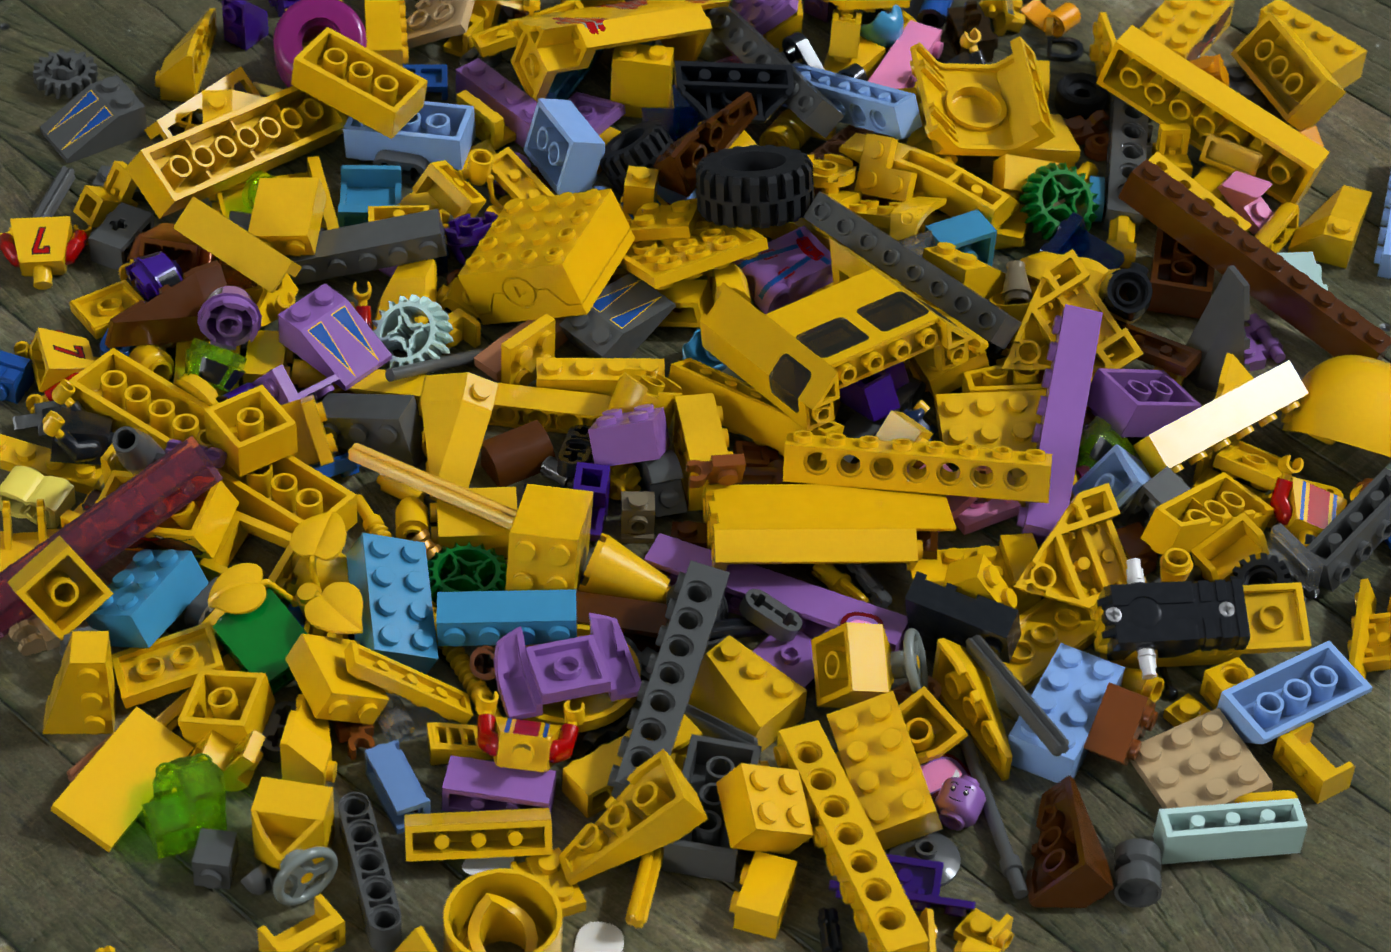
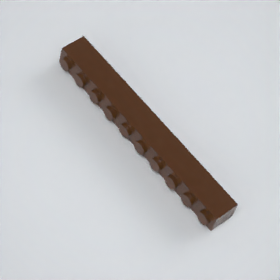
[1118,159,1391,361]

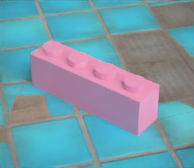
[868,20,944,89]

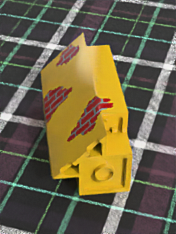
[507,0,731,101]

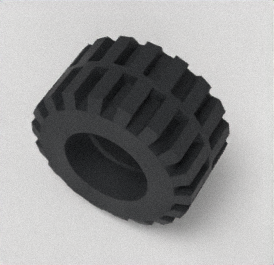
[599,120,674,193]

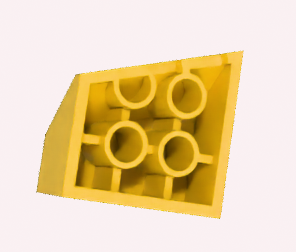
[688,635,807,752]

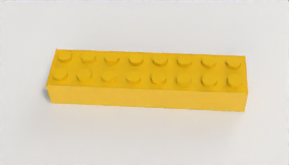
[1096,25,1330,204]
[126,86,347,219]

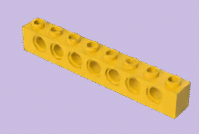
[783,430,1052,503]
[773,720,929,952]

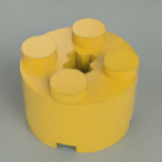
[607,366,683,429]

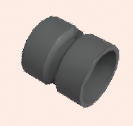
[1114,838,1162,908]

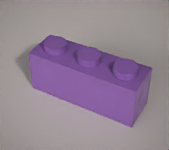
[442,755,556,814]

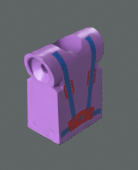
[733,225,833,314]

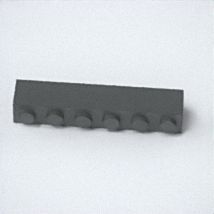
[285,209,447,285]

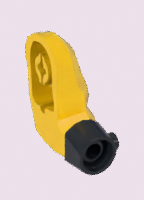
[1019,251,1153,325]

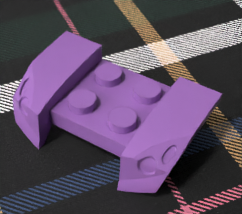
[493,613,642,720]

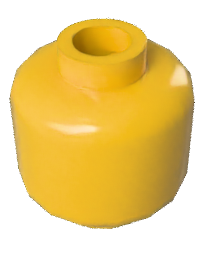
[128,344,174,381]

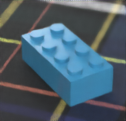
[346,532,439,674]

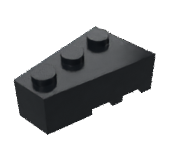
[905,571,1021,663]

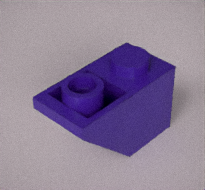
[222,0,269,51]

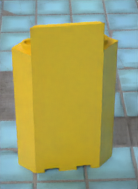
[702,484,957,571]

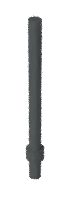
[959,729,1028,899]

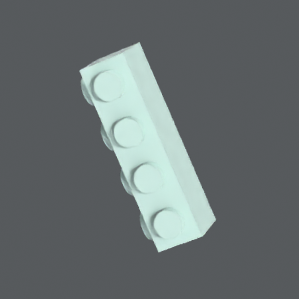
[1153,798,1307,864]

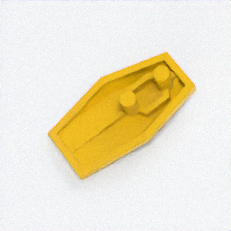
[372,259,437,331]

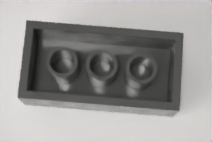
[663,734,762,883]

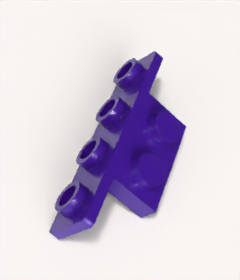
[829,854,976,917]

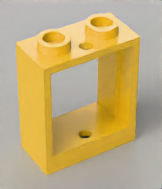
[199,510,300,600]

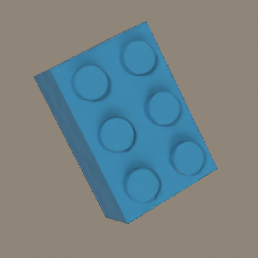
[85,549,209,648]

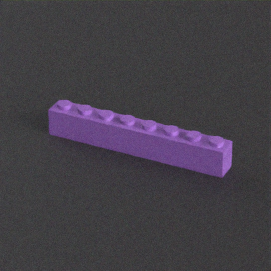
[1016,304,1103,544]
[643,533,909,652]

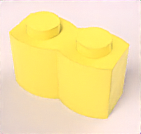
[0,466,76,529]

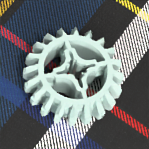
[372,294,454,373]

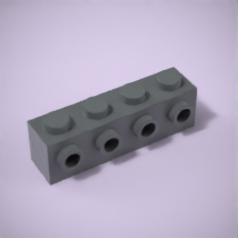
[1301,468,1391,592]

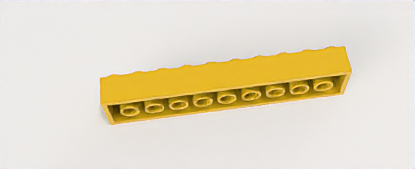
[68,348,358,533]

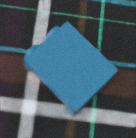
[338,165,402,228]

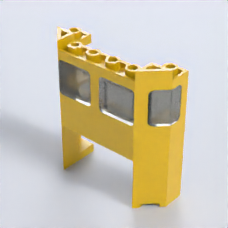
[699,238,975,431]

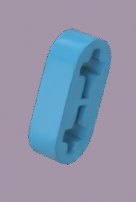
[1088,176,1105,223]

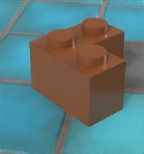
[1083,682,1158,766]

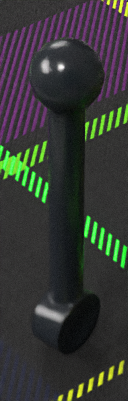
[1159,667,1178,700]

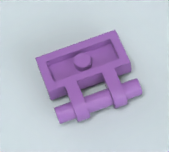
[1244,314,1286,371]

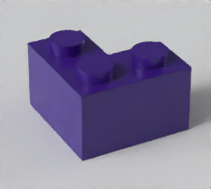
[839,362,909,422]

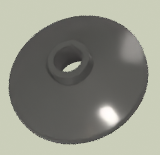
[889,832,961,887]

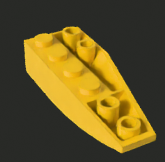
[839,133,1021,229]

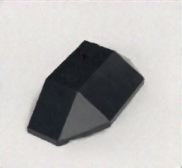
[674,60,794,124]

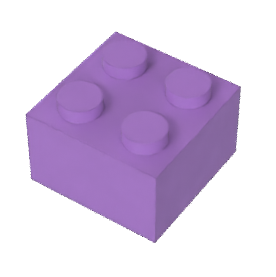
[588,404,670,466]

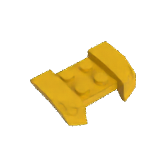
[812,190,947,241]
[910,533,1042,615]

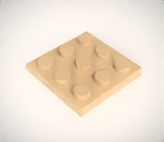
[1129,708,1273,809]

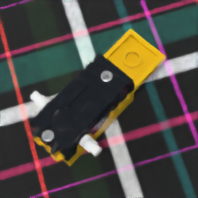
[1090,558,1312,679]

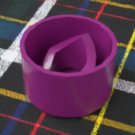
[273,0,367,88]

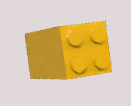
[505,484,594,591]

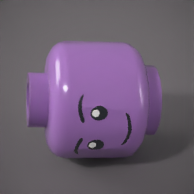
[934,775,986,830]

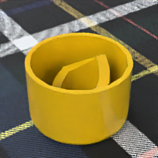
[443,868,563,952]

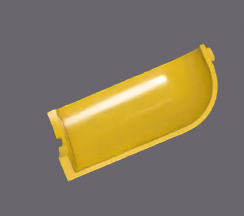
[1281,355,1391,458]

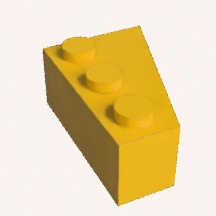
[42,631,117,735]

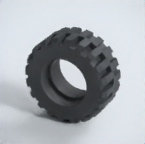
[696,145,814,229]

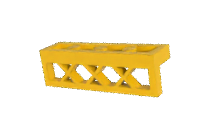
[144,66,261,140]

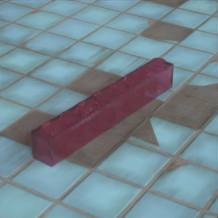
[0,436,224,639]

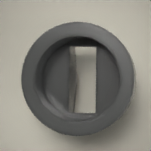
[241,863,273,895]

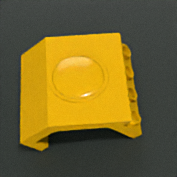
[910,36,1056,157]

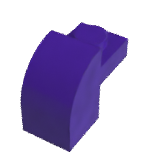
[573,462,610,542]

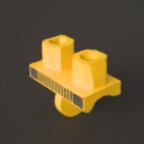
[979,0,1026,37]

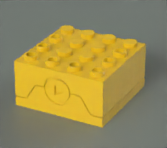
[457,189,636,325]

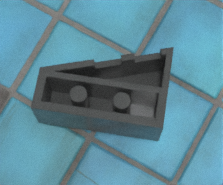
[322,393,425,468]

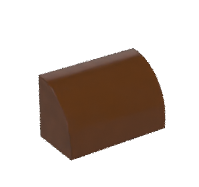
[480,420,556,487]

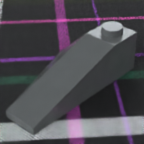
[1186,265,1250,393]

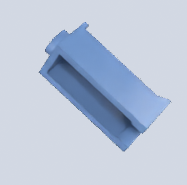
[365,740,431,835]

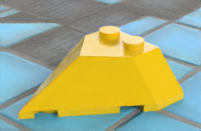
[1001,249,1144,371]
[1012,483,1147,610]

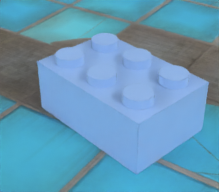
[523,98,605,195]

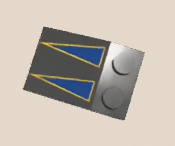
[40,75,147,164]
[559,273,676,358]

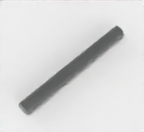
[385,348,484,382]

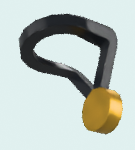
[1046,17,1083,62]

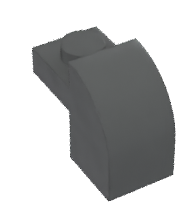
[636,450,688,519]

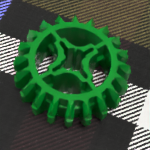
[1019,162,1100,243]
[427,541,507,608]

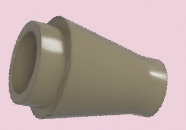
[1001,260,1033,305]

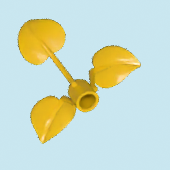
[397,139,513,224]
[208,511,363,634]

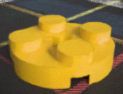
[807,154,856,194]

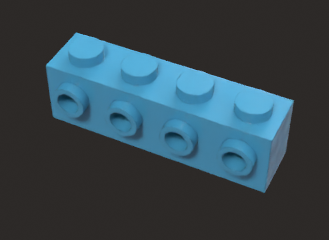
[436,589,577,647]

